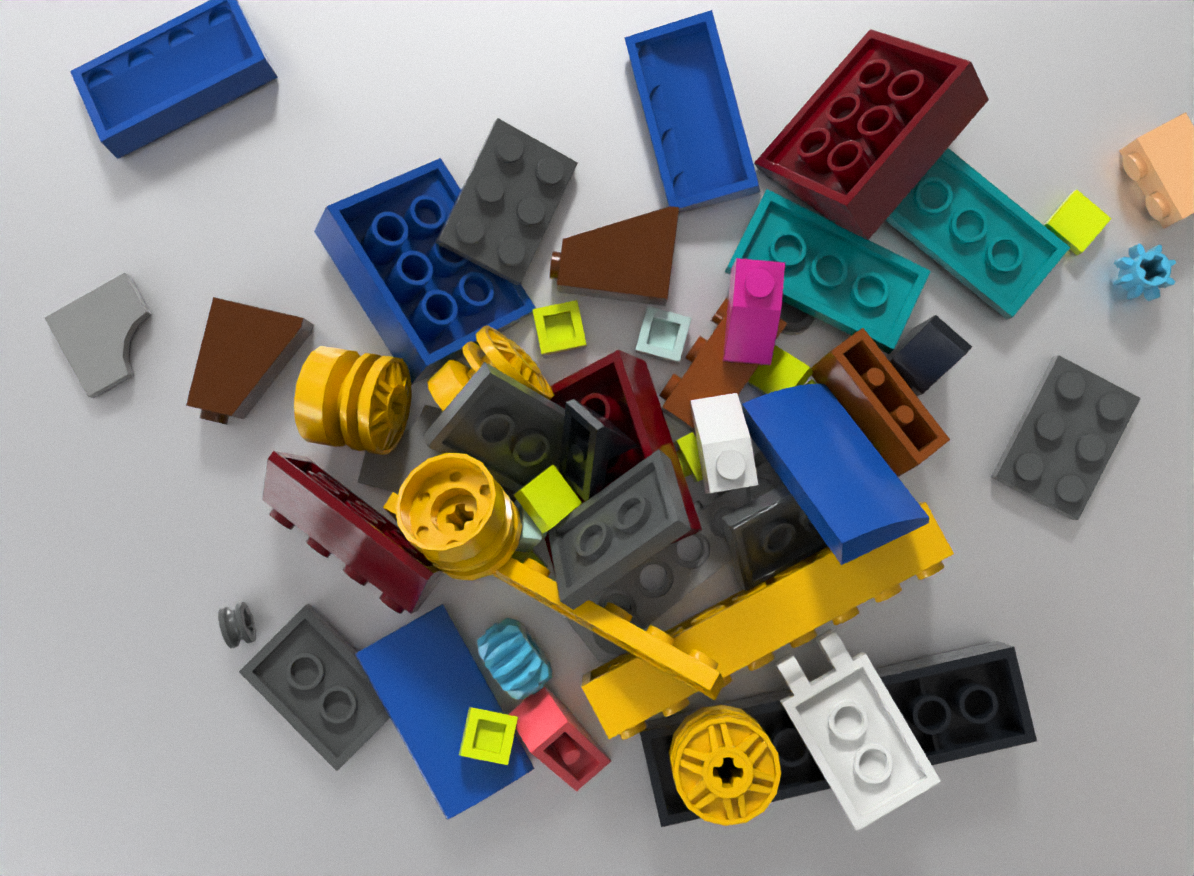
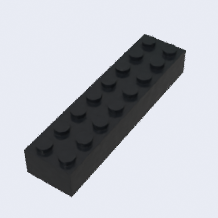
[640,641,1037,827]

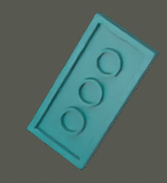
[885,148,1070,320]
[725,189,931,354]

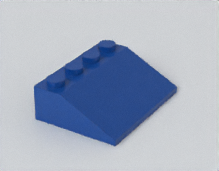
[314,158,536,385]

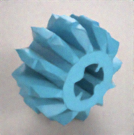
[477,617,553,700]

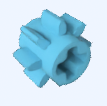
[1113,243,1176,301]

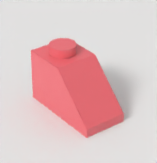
[508,687,611,791]

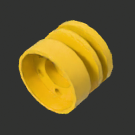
[427,325,554,411]
[294,346,412,455]
[395,453,522,581]
[669,704,781,826]

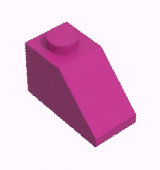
[723,258,785,365]

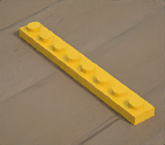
[383,492,725,700]

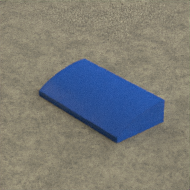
[70,0,278,159]
[624,10,761,212]
[742,384,929,565]
[355,604,535,820]

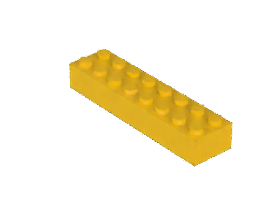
[581,502,954,740]

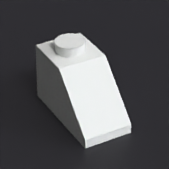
[690,393,758,494]

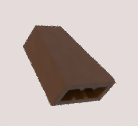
[549,206,679,306]
[186,297,314,425]

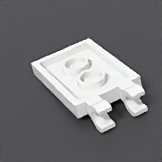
[773,629,941,831]

